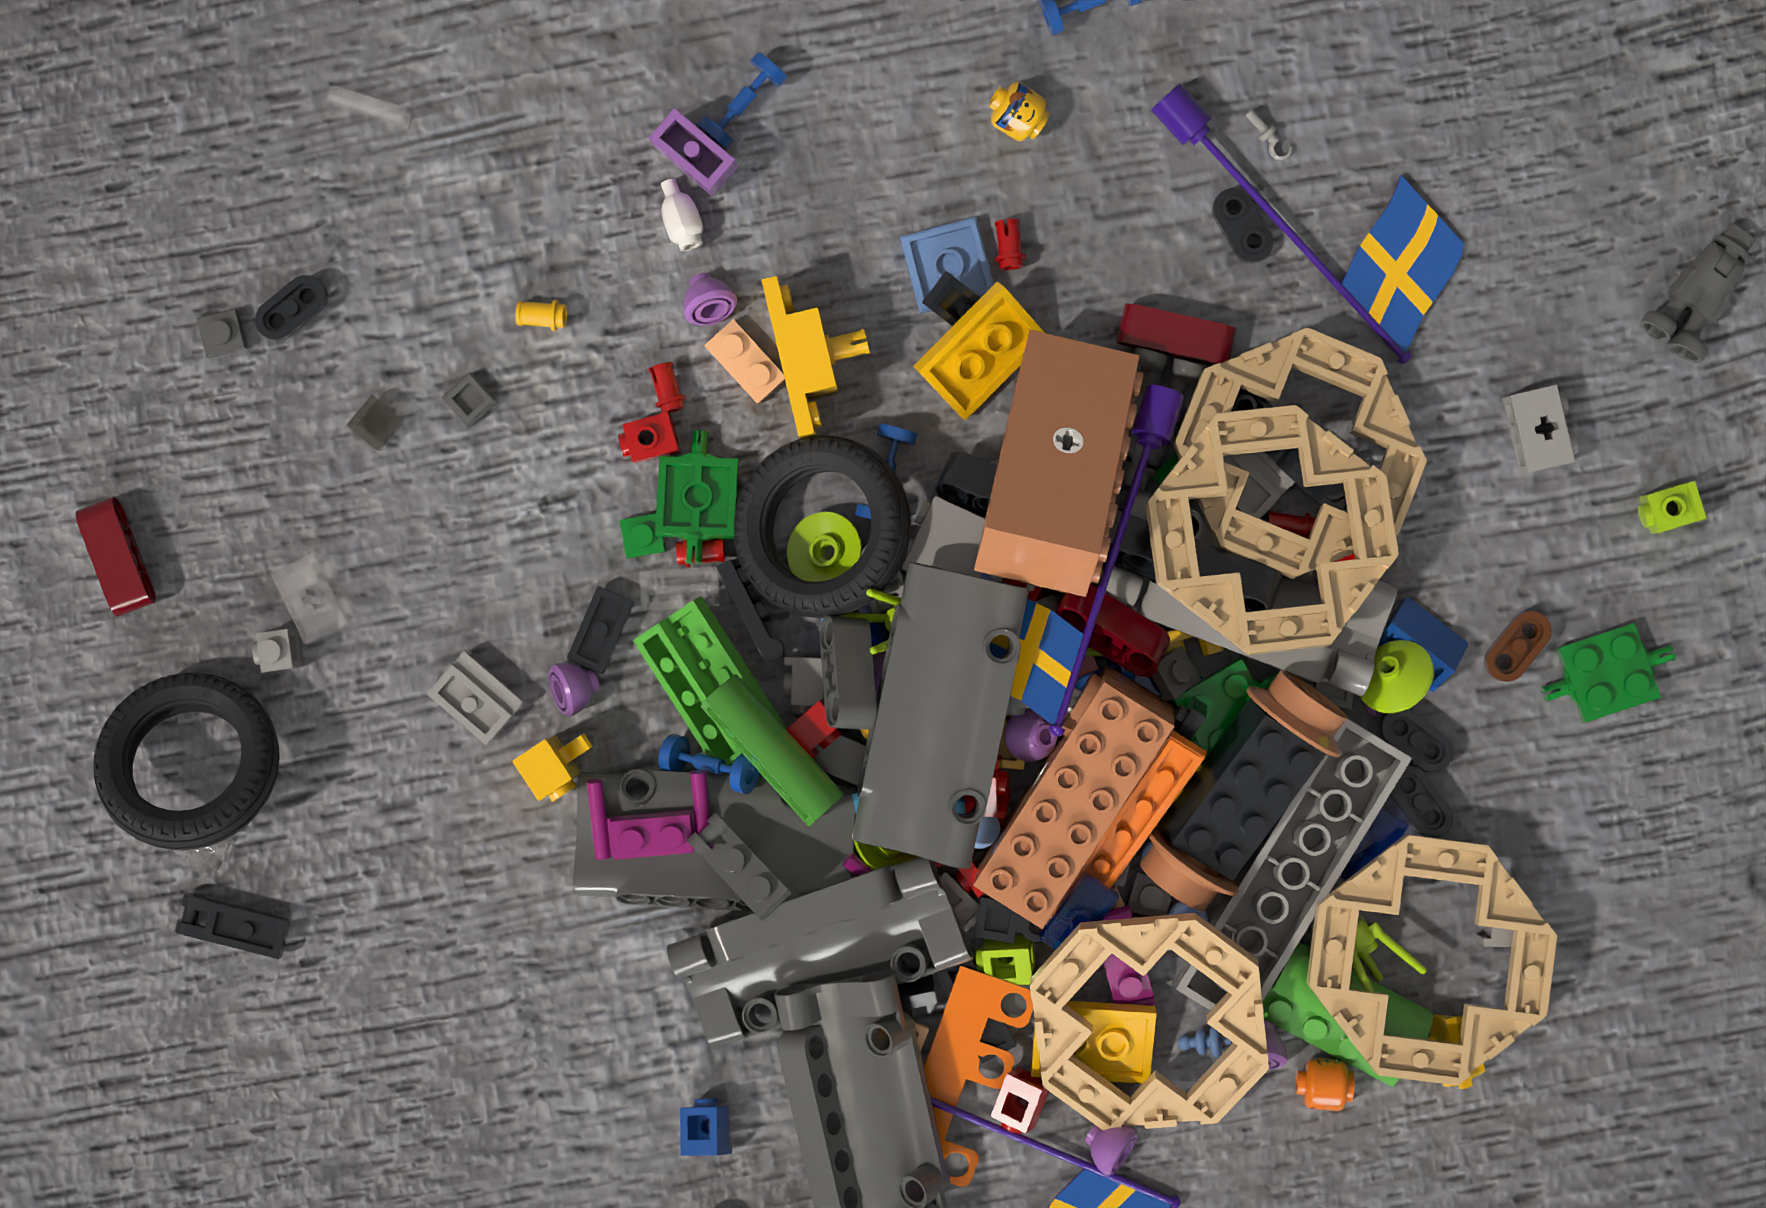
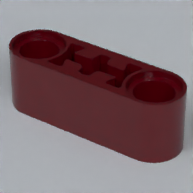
[1116,303,1237,366]
[75,496,156,617]
[1055,584,1170,677]

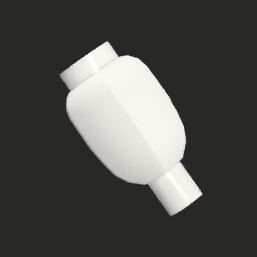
[661,179,704,252]

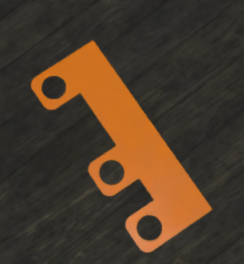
[924,966,1033,1187]

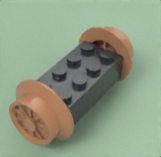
[1140,670,1348,911]

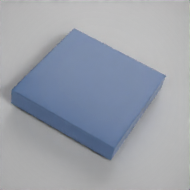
[900,217,994,314]

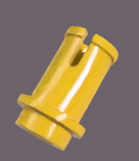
[515,300,567,331]

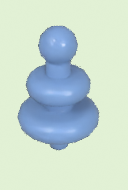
[1177,1027,1232,1058]

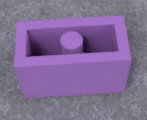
[648,108,738,197]

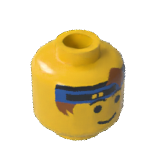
[988,82,1049,142]

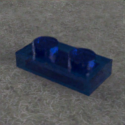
[1340,809,1409,880]

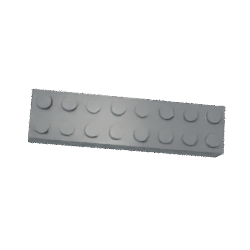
[1171,719,1412,1011]

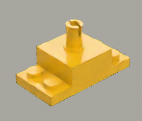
[761,276,870,439]

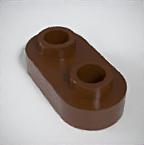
[1484,611,1552,682]

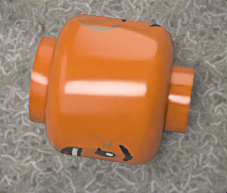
[1295,1058,1355,1111]

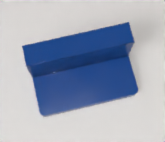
[1378,597,1468,692]

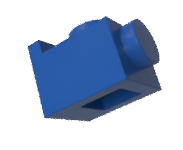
[680,1098,732,1156]

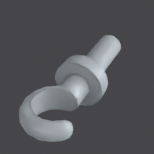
[1245,108,1293,161]

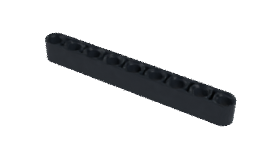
[935,452,1283,612]

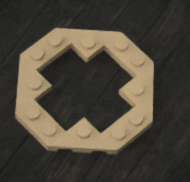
[1173,327,1427,579]
[1145,405,1399,655]
[1306,834,1557,1086]
[1030,913,1269,1131]

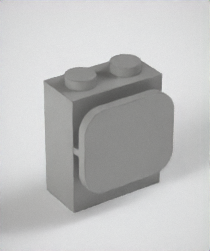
[902,496,1003,582]

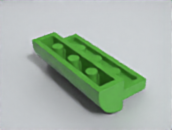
[633,596,787,765]
[700,674,845,827]
[1262,942,1433,1087]

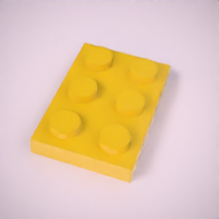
[913,282,1045,421]
[1031,1001,1156,1084]

